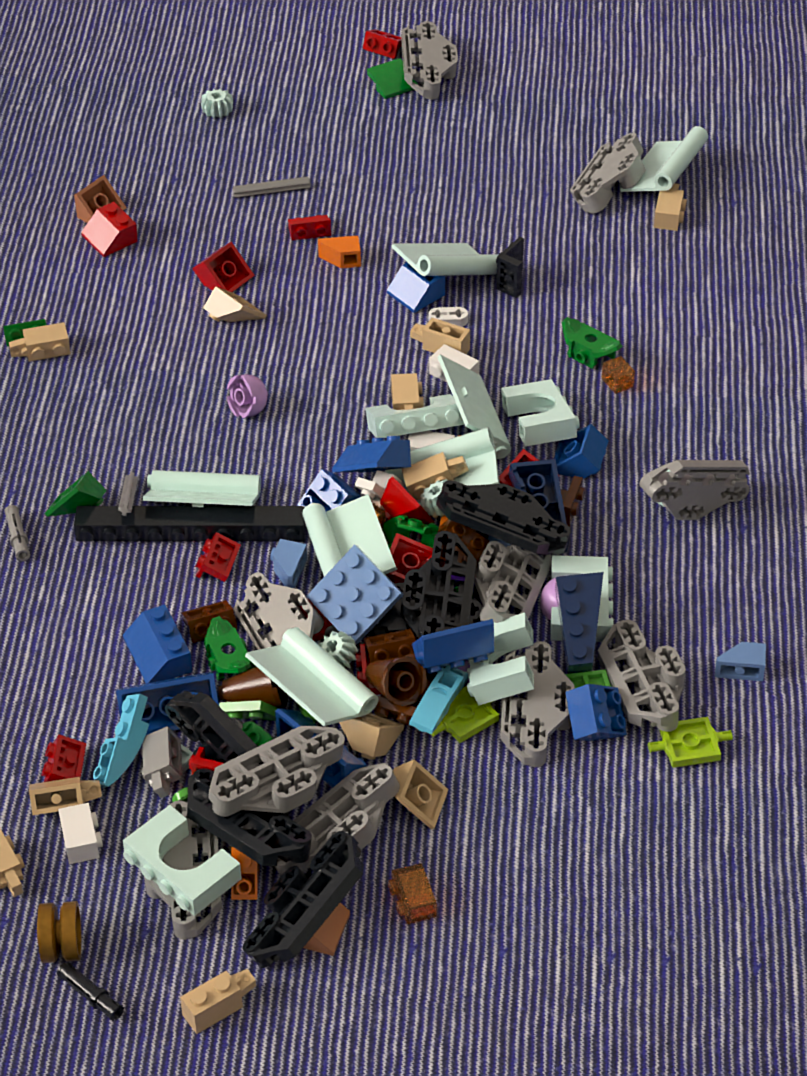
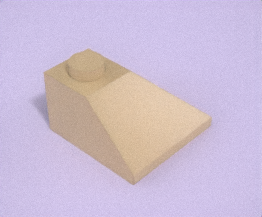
[203,286,267,322]
[339,713,404,760]
[393,759,449,829]

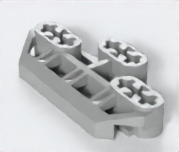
[401,21,458,100]
[570,133,645,214]
[639,460,750,520]
[474,541,552,623]
[233,572,324,650]
[598,620,686,732]
[500,641,575,767]
[208,726,345,817]
[273,763,400,875]
[144,800,222,940]

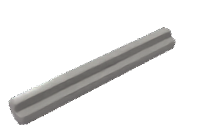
[233,177,311,198]
[118,472,138,516]

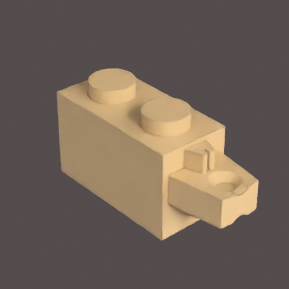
[654,183,687,231]
[410,318,470,354]
[9,322,71,362]
[391,373,424,410]
[402,452,469,500]
[29,777,102,815]
[0,828,25,897]
[180,969,256,1034]

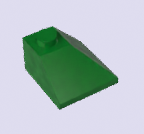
[44,471,107,517]

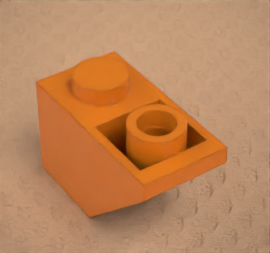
[318,236,361,268]
[231,847,260,900]

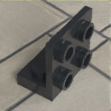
[495,237,524,298]

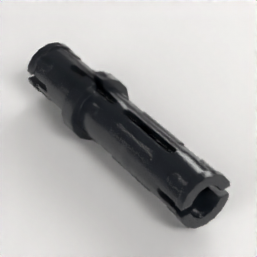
[57,962,124,1021]

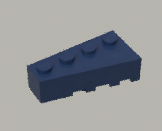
[508,459,569,553]
[555,572,604,674]

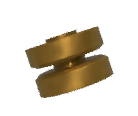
[37,901,82,963]

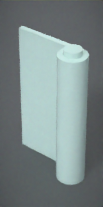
[620,126,708,192]
[392,243,498,276]
[437,354,511,459]
[385,427,500,506]
[143,470,261,507]
[302,494,397,577]
[245,627,379,726]

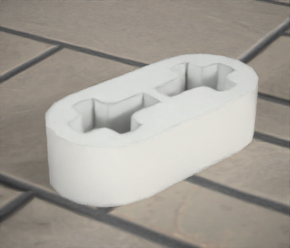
[428,307,468,327]

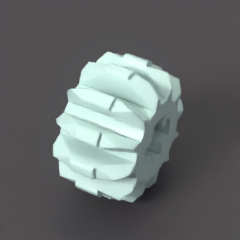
[201,88,233,118]
[420,479,448,518]
[318,631,358,668]

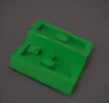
[367,58,418,99]

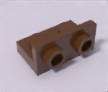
[181,600,237,643]
[364,629,416,663]

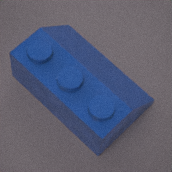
[332,436,411,473]
[123,604,193,684]
[412,619,494,674]

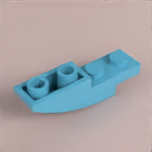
[409,665,469,734]
[93,694,149,788]

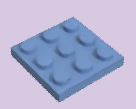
[306,544,404,646]

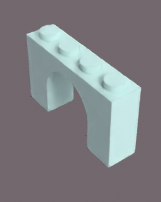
[501,379,580,447]
[366,394,464,438]
[551,555,613,642]
[467,613,534,706]
[123,805,242,916]

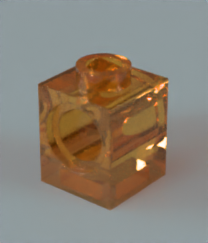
[602,356,635,394]

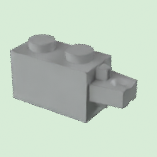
[141,726,183,798]

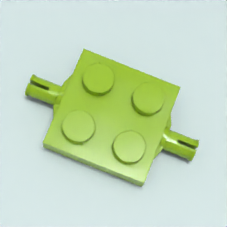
[430,686,499,743]
[648,717,733,768]

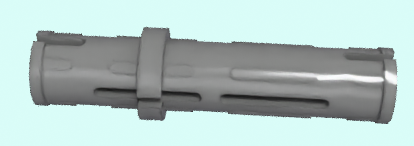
[4,505,30,561]

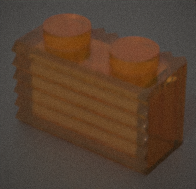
[388,863,437,925]

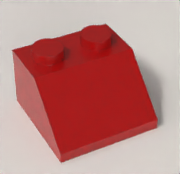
[81,202,138,257]
[192,241,255,292]

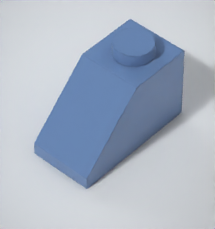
[270,539,307,588]
[715,642,766,681]

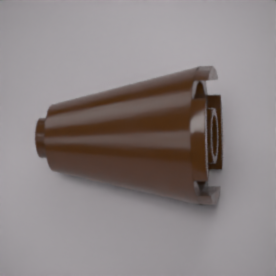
[365,656,427,706]
[218,667,288,709]

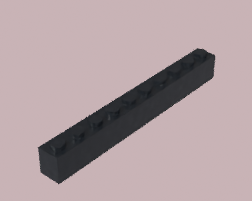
[74,506,305,542]

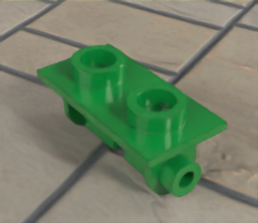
[3,319,46,346]

